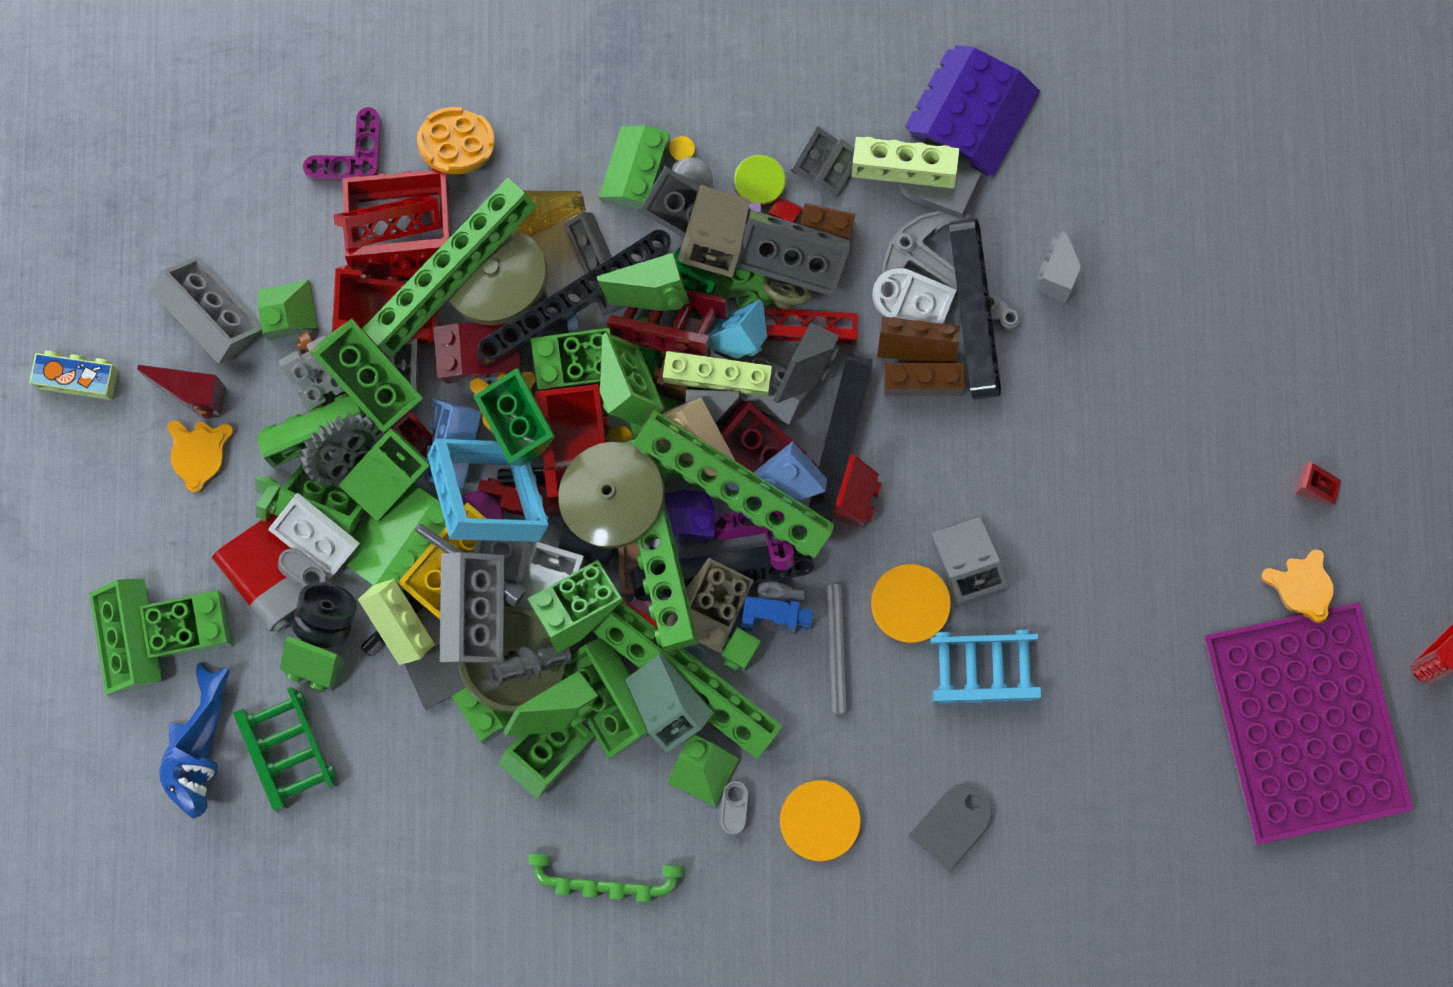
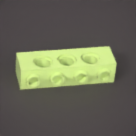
[852,137,959,188]
[663,351,772,398]

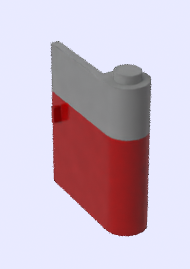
[211,514,334,632]

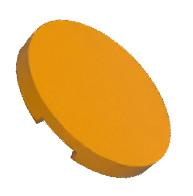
[417,107,494,174]
[871,564,950,644]
[780,780,860,862]

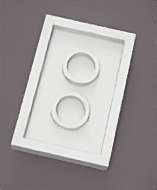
[268,493,360,579]

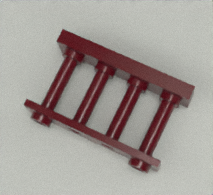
[607,290,728,357]

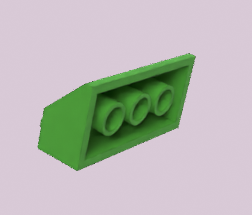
[311,319,423,433]
[257,394,364,468]
[89,579,162,695]
[562,638,650,759]

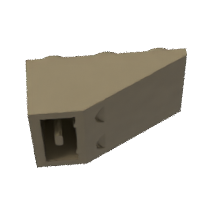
[678,185,750,277]
[667,558,754,653]

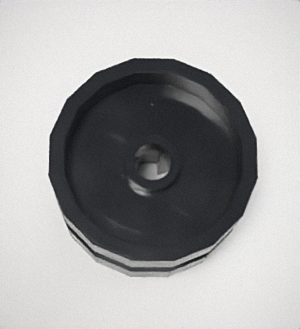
[292,582,357,648]

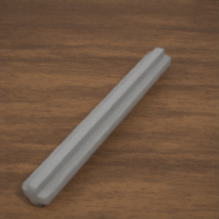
[827,583,847,715]

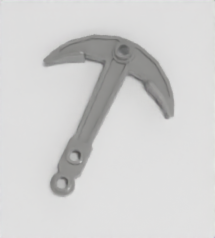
[882,211,1020,331]

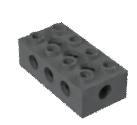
[736,210,850,297]

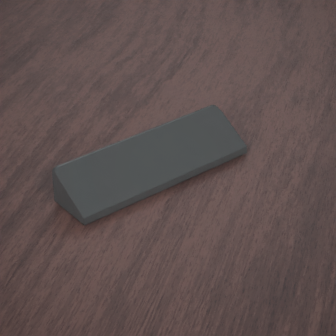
[564,212,627,316]

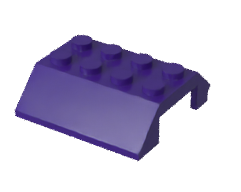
[905,45,1040,178]

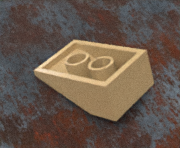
[659,397,735,476]

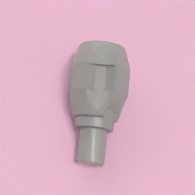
[757,581,804,602]

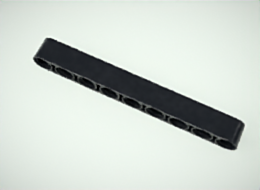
[476,229,671,367]

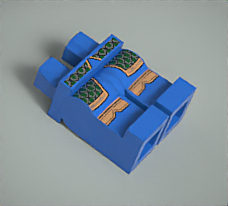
[741,597,813,635]

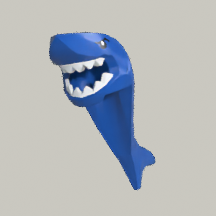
[159,663,230,819]

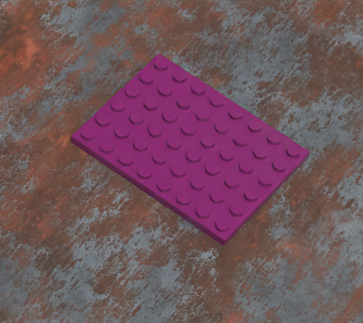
[1203,602,1414,845]

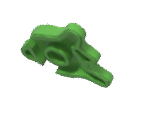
[712,267,773,309]

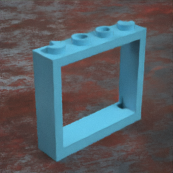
[427,439,548,542]

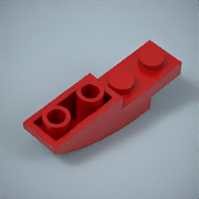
[477,478,562,517]

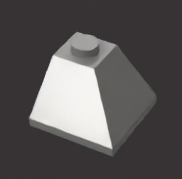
[686,390,739,428]

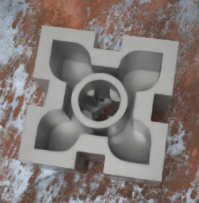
[279,335,344,411]

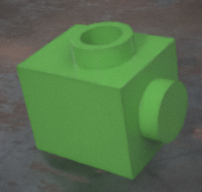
[721,628,761,672]

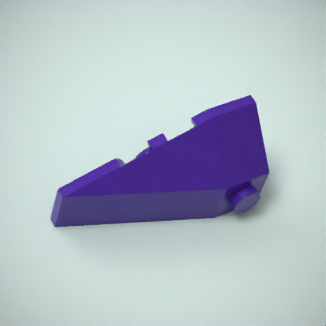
[665,489,716,544]

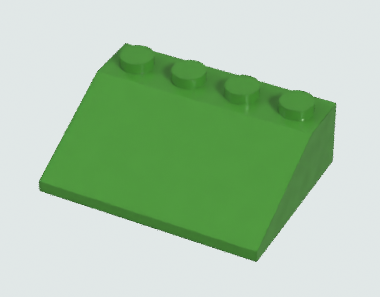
[343,484,446,597]

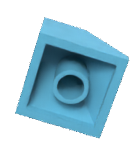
[707,299,767,359]

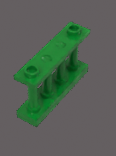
[233,687,338,813]

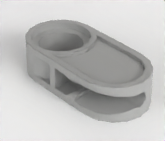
[278,549,326,589]
[720,781,748,835]

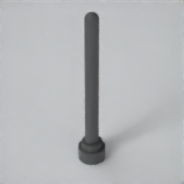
[415,524,527,607]

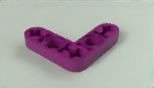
[303,107,381,182]
[714,511,795,570]

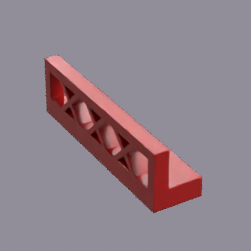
[333,195,441,249]
[764,309,858,345]

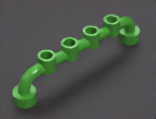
[528,853,684,902]

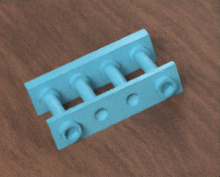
[929,630,1041,704]

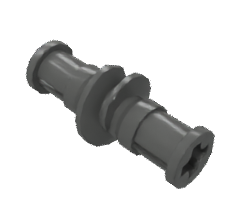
[488,646,571,687]

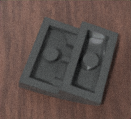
[789,126,855,197]

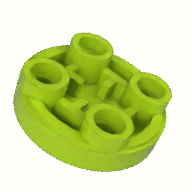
[734,155,785,207]

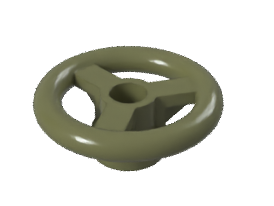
[762,277,813,309]

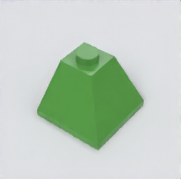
[258,280,319,340]
[668,734,739,807]

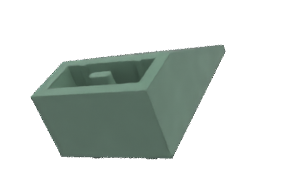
[625,653,714,753]

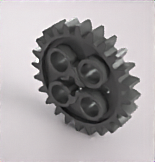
[300,413,384,487]

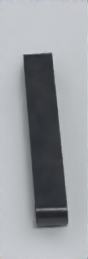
[949,218,1001,400]
[808,353,873,522]
[630,544,814,601]

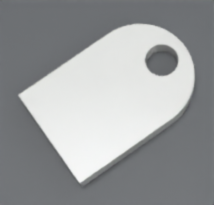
[872,268,956,324]

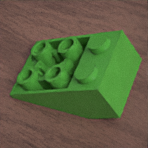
[531,328,610,391]
[339,428,430,521]
[527,560,623,653]
[139,590,233,659]

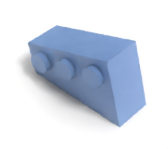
[424,397,481,489]
[733,441,827,519]

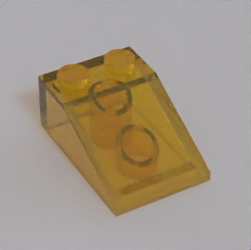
[515,190,586,236]

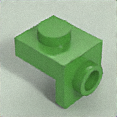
[255,475,281,522]

